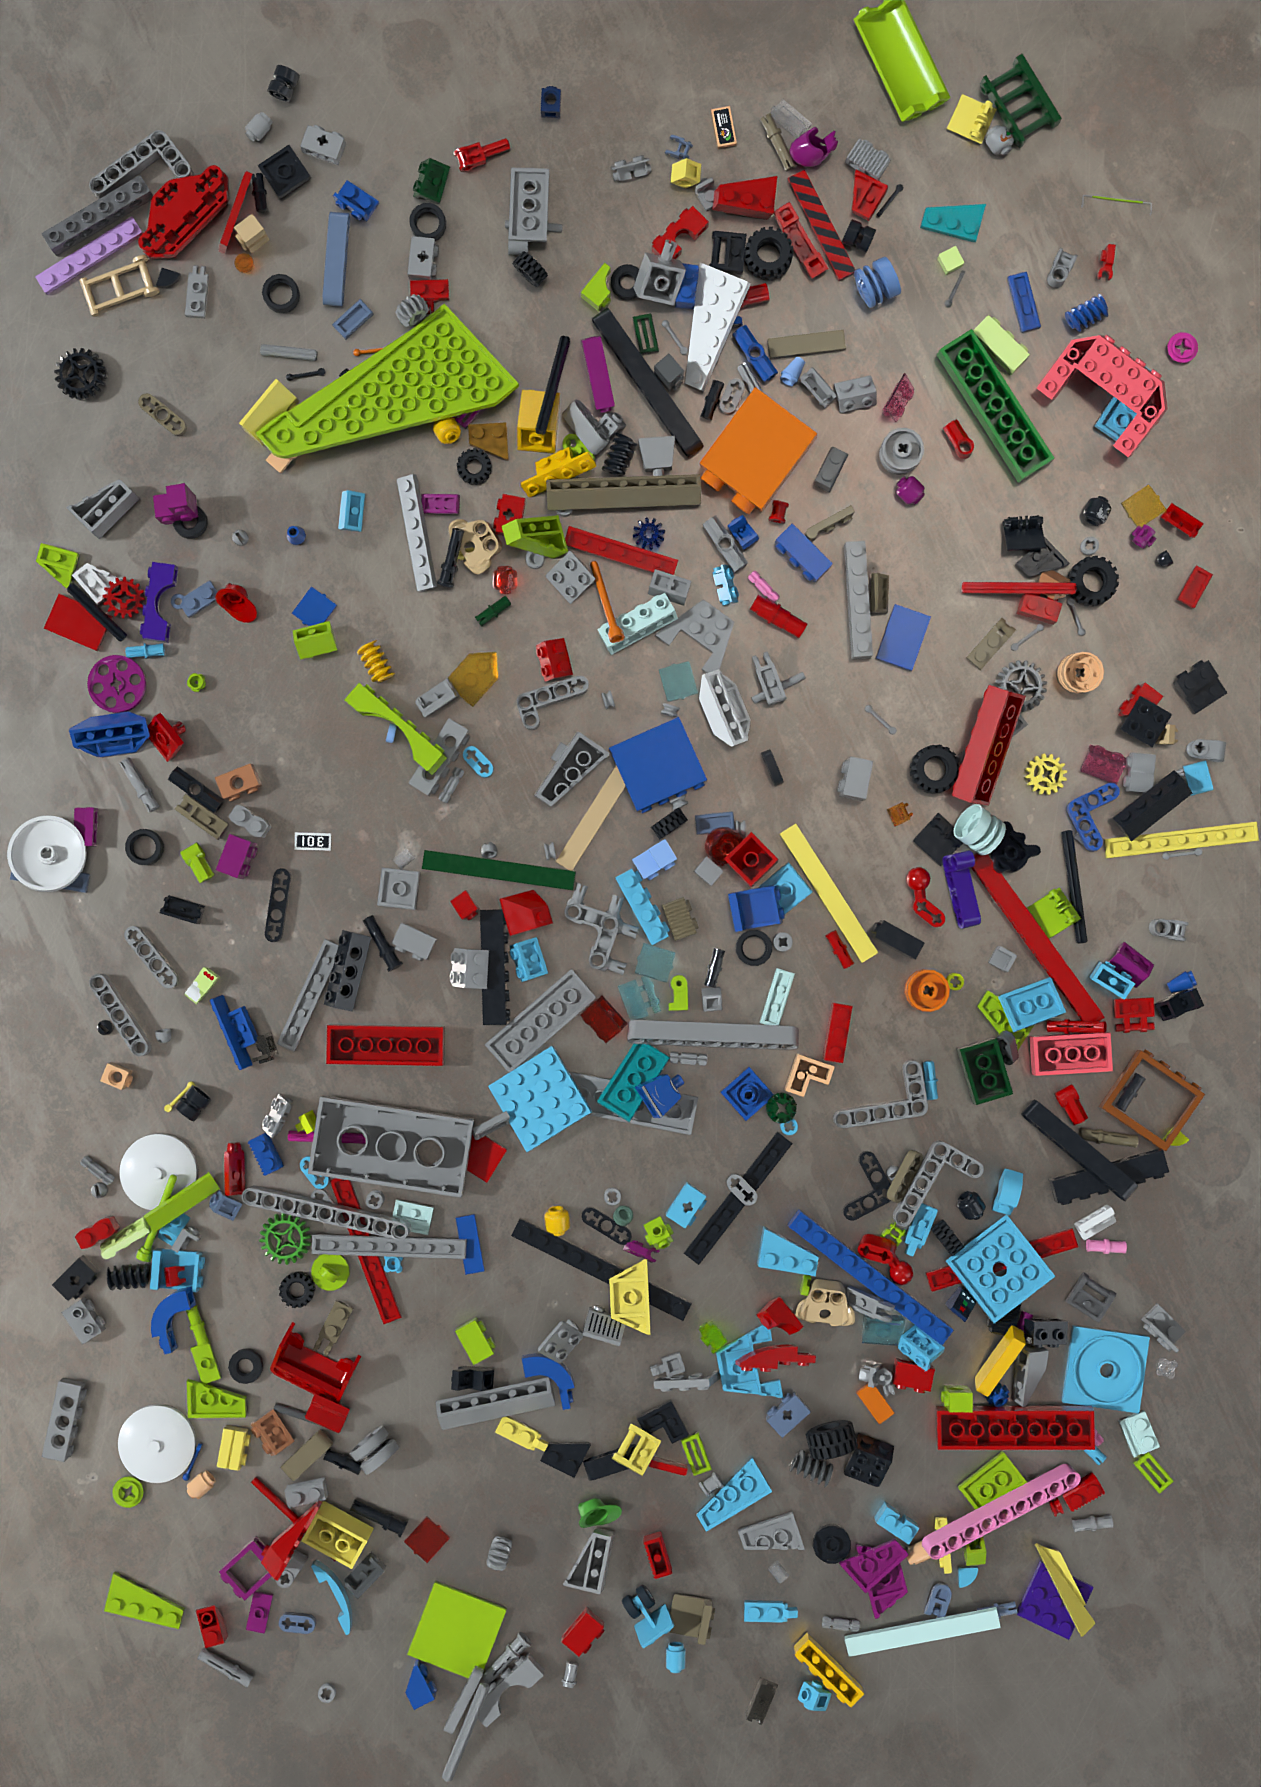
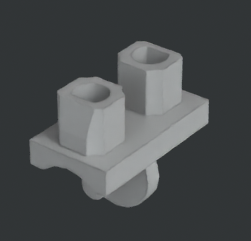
[859,1363,893,1388]

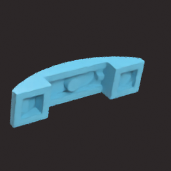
[311,1559,352,1635]

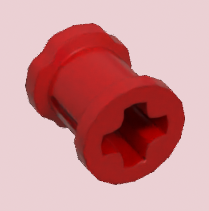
[768,500,789,524]

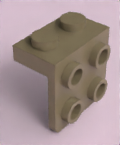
[670,1594,715,1645]

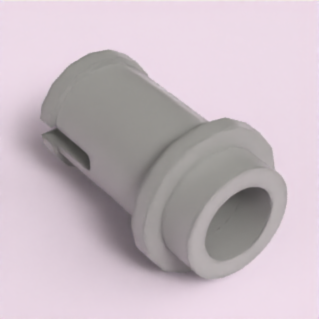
[562,1661,579,1688]

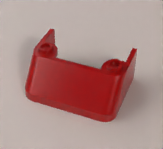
[270,1322,361,1403]

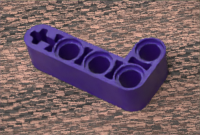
[943,850,981,929]

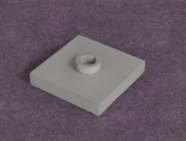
[377,867,420,910]

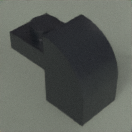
[1155,988,1204,1021]
[451,1366,494,1391]

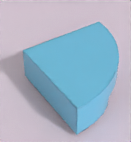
[958,1566,978,1588]

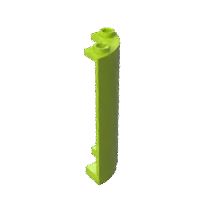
[853,0,951,122]

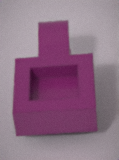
[623,1240,660,1263]

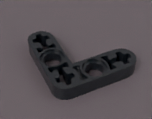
[843,1151,891,1221]

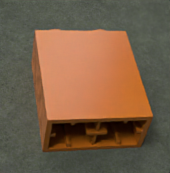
[700,387,817,515]

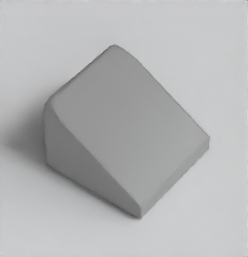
[701,987,723,1012]

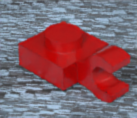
[1097,244,1116,281]

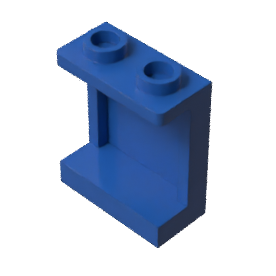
[728,885,785,932]

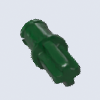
[475,596,511,627]

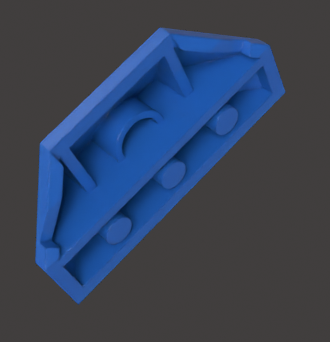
[69,711,150,757]

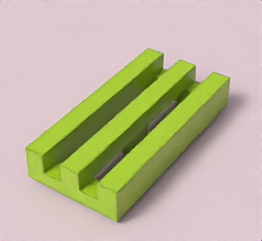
[681,1432,712,1476]
[1133,1452,1174,1494]

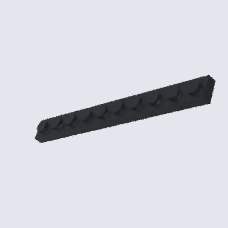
[511,1218,692,1321]

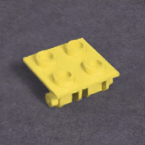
[947,94,997,144]

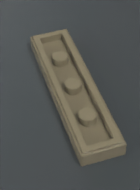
[767,329,846,359]

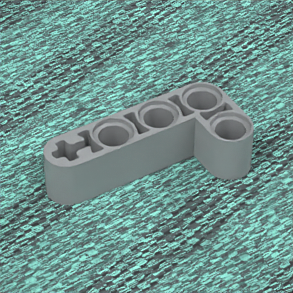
[516,676,589,730]

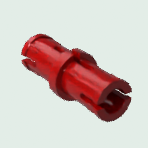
[825,930,854,969]

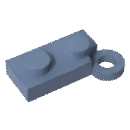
[171,580,218,618]

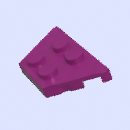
[856,1544,908,1619]

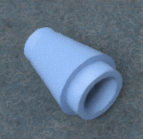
[780,357,805,386]

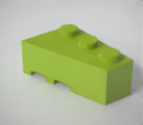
[502,515,568,559]

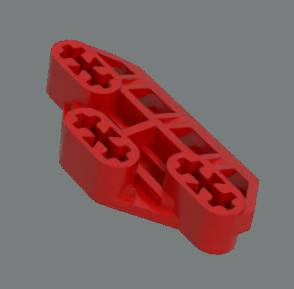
[138,165,229,259]

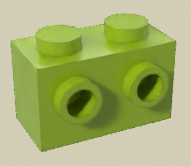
[292,621,337,660]
[455,1317,496,1365]

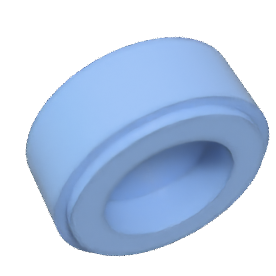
[385,723,397,743]

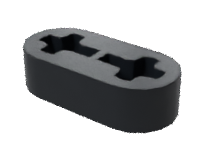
[761,749,784,786]

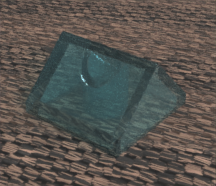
[862,1315,905,1346]

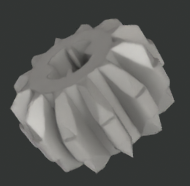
[395,294,429,327]
[487,1536,512,1571]

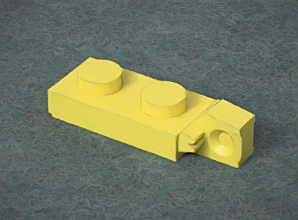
[495,1416,548,1452]
[935,1517,952,1574]

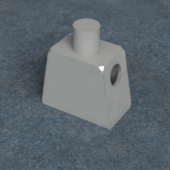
[638,436,675,476]

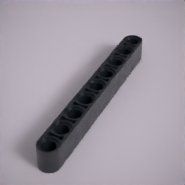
[591,308,704,458]

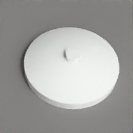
[7,816,87,892]
[120,1133,198,1210]
[118,1404,196,1483]

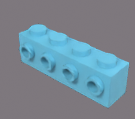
[615,869,670,945]

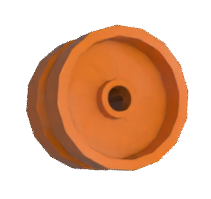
[904,969,950,1012]

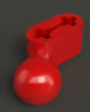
[906,867,945,927]
[858,1234,913,1285]

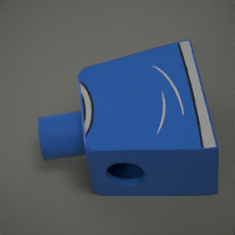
[635,1074,684,1118]

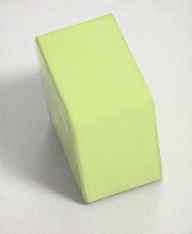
[937,246,964,275]

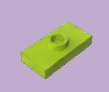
[190,1341,222,1384]

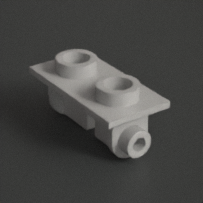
[611,155,651,182]
[800,367,837,408]

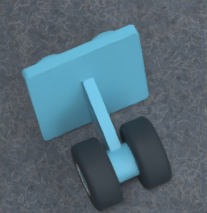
[622,1585,675,1648]

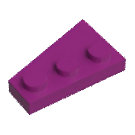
[839,1539,909,1594]

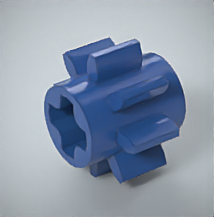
[985,1383,1010,1407]

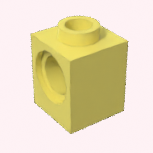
[671,158,701,189]

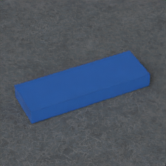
[1008,271,1041,333]
[456,1214,485,1275]

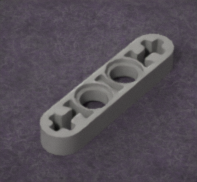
[124,926,179,989]
[443,1665,484,1734]

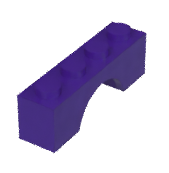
[140,562,178,643]

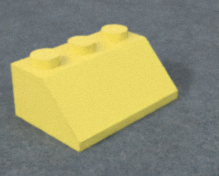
[239,379,299,446]
[301,1501,374,1569]

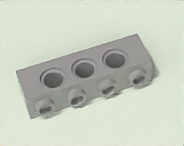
[409,718,470,797]
[42,1378,87,1462]

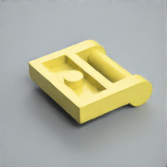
[612,1424,661,1476]

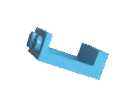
[150,1248,205,1293]

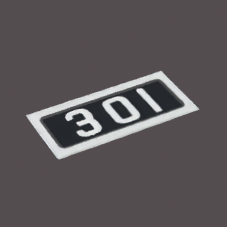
[294,832,331,851]

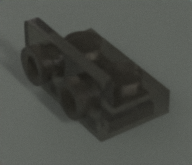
[252,1032,279,1064]

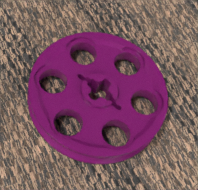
[87,655,146,713]

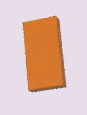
[856,1384,895,1424]

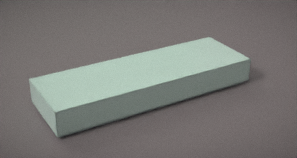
[760,968,795,1026]

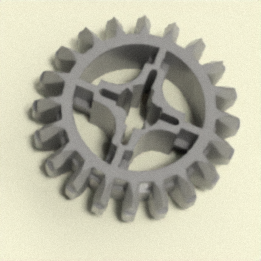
[995,660,1047,712]

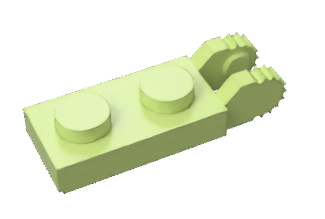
[100,1217,150,1259]

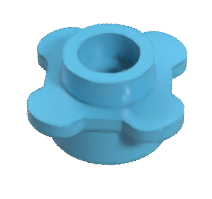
[383,1256,403,1273]

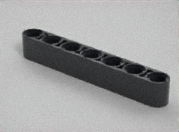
[1021,1099,1138,1201]

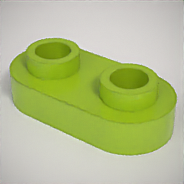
[562,434,595,461]

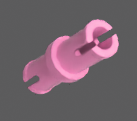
[1086,1239,1127,1254]

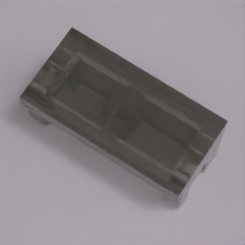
[746,1677,778,1725]

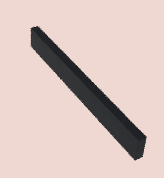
[684,1132,793,1265]

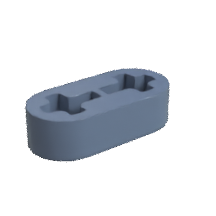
[279,1612,316,1634]

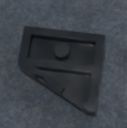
[1016,537,1070,578]
[540,1442,591,1478]

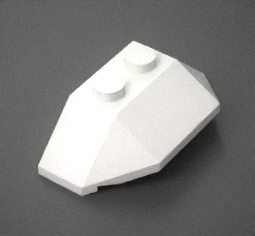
[699,669,750,747]

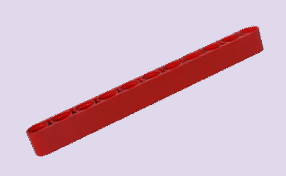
[971,853,1105,1028]

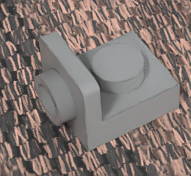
[695,177,716,212]
[598,412,626,440]
[171,1226,202,1253]

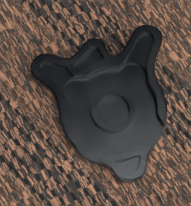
[991,821,1041,874]

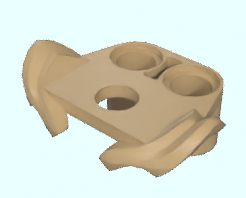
[448,519,502,575]
[795,1279,855,1326]

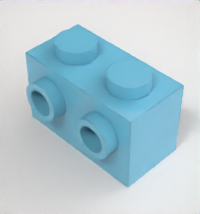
[1089,961,1135,1000]

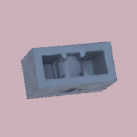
[766,1392,811,1438]

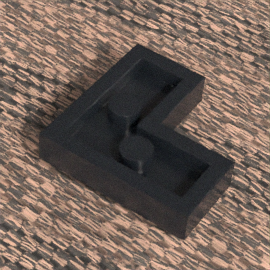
[637,1400,689,1444]

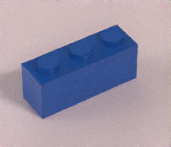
[775,523,833,582]

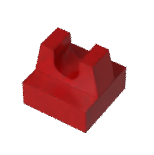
[164,1266,186,1287]

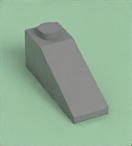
[1011,1344,1049,1407]

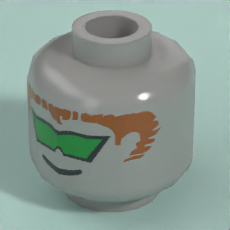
[985,125,1014,155]

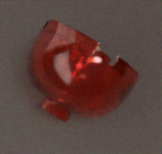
[705,827,743,866]

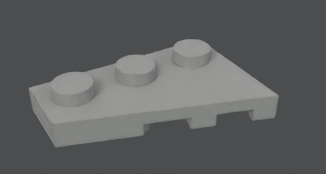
[654,1371,720,1392]

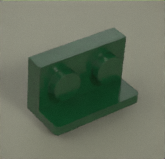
[413,158,450,204]

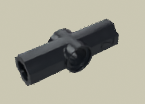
[168,766,225,813]

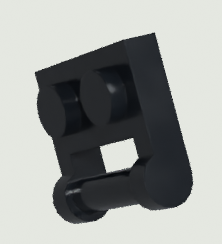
[709,231,747,274]

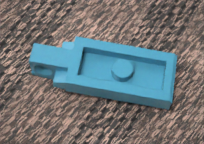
[904,1203,938,1257]
[744,1600,798,1623]

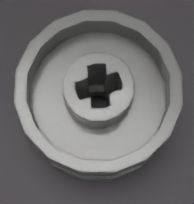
[879,428,924,475]
[349,1426,400,1475]

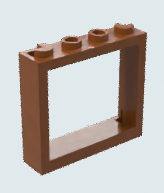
[1099,1049,1205,1151]

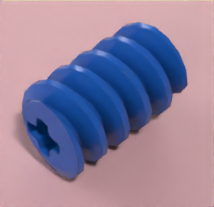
[1065,294,1108,332]

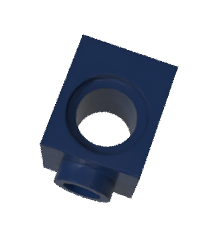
[541,86,561,118]

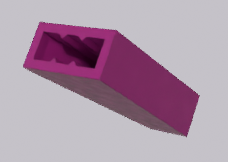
[580,336,615,412]

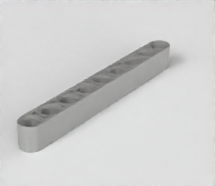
[627,1020,799,1050]
[242,1185,411,1240]

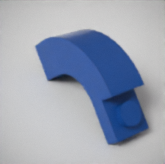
[151,1286,196,1355]
[522,1353,575,1410]

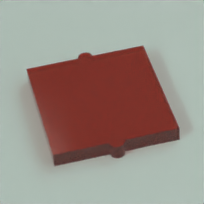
[404,1516,450,1563]

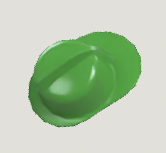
[578,1498,622,1528]

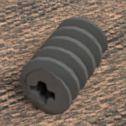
[789,1450,833,1488]

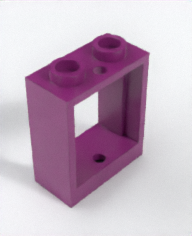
[219,1536,271,1601]

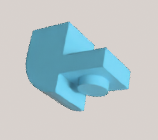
[992,1168,1023,1215]

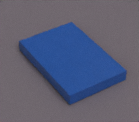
[876,604,931,671]

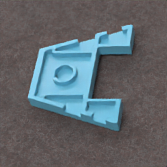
[715,1325,783,1398]

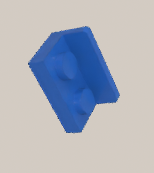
[333,180,379,222]

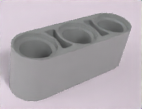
[562,399,610,455]

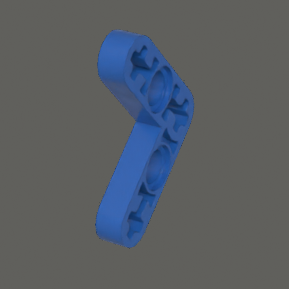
[1067,783,1120,852]

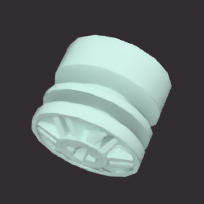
[953,804,1006,855]

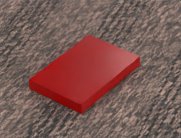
[44,594,113,652]

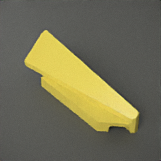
[1034,1543,1096,1637]

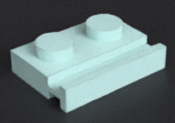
[392,1199,434,1235]
[1118,1410,1160,1458]

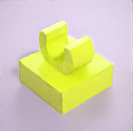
[295,1110,316,1134]

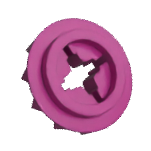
[1167,332,1198,364]

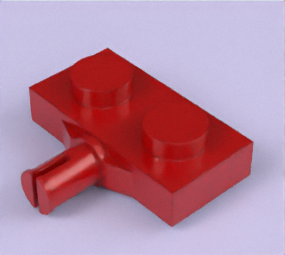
[410,279,449,314]

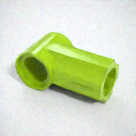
[180,842,215,883]

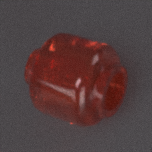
[492,566,517,594]

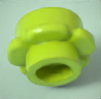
[187,673,206,692]

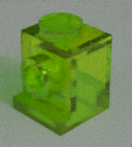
[698,1321,728,1354]

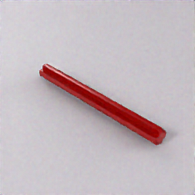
[961,582,1077,594]

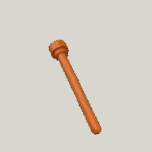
[590,561,625,643]

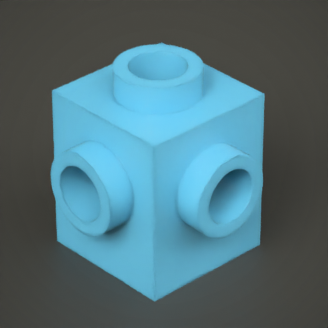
[798,1680,832,1711]

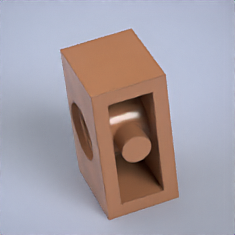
[215,763,262,802]

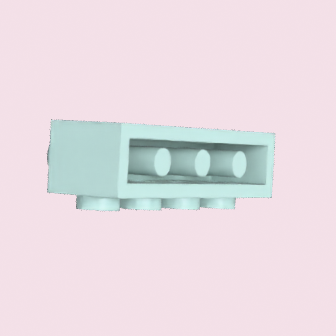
[597,593,678,655]

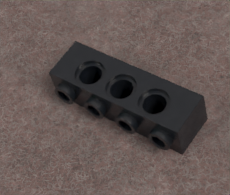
[324,930,371,1012]

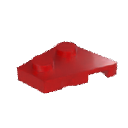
[852,169,888,221]

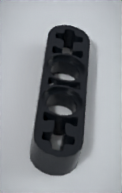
[265,868,292,942]

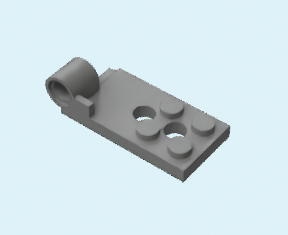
[508,168,549,255]

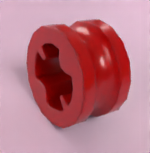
[1048,1497,1064,1517]

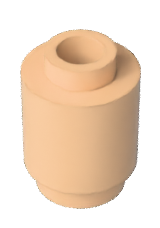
[186,1470,216,1499]
[906,1541,931,1565]

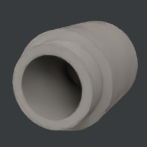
[245,112,273,142]

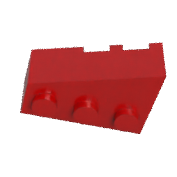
[712,176,778,220]

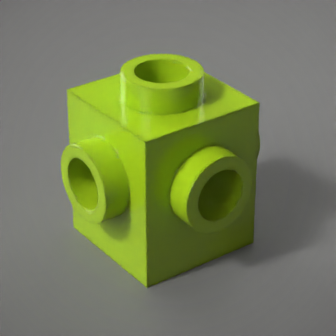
[643,1216,674,1250]

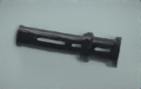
[437,528,465,588]
[363,915,403,972]
[350,1499,408,1538]

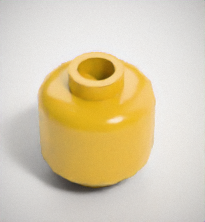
[433,417,461,444]
[544,1206,570,1236]

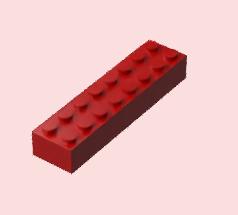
[936,1406,1095,1450]

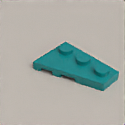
[920,204,986,242]

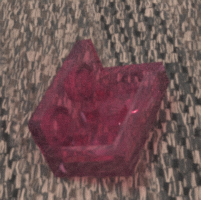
[1081,745,1126,785]

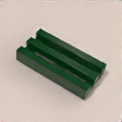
[633,313,659,355]

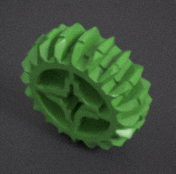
[259,1213,312,1265]

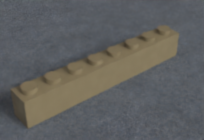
[546,474,701,510]

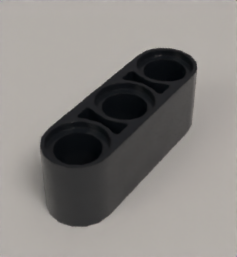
[583,1444,636,1481]

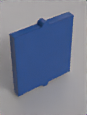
[292,586,337,626]

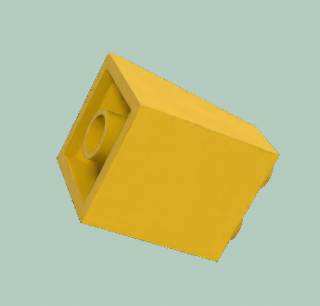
[517,389,560,453]

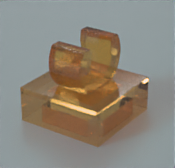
[887,802,913,826]

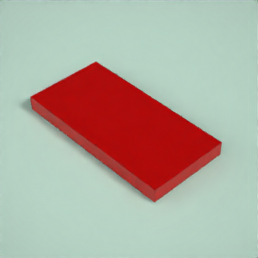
[218,171,253,254]

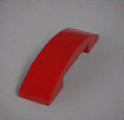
[773,202,829,279]

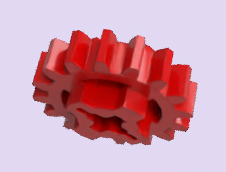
[102,577,145,619]

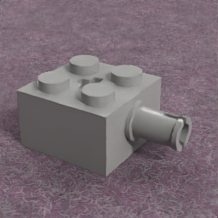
[633,240,686,306]

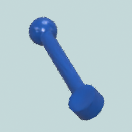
[182,1443,203,1481]

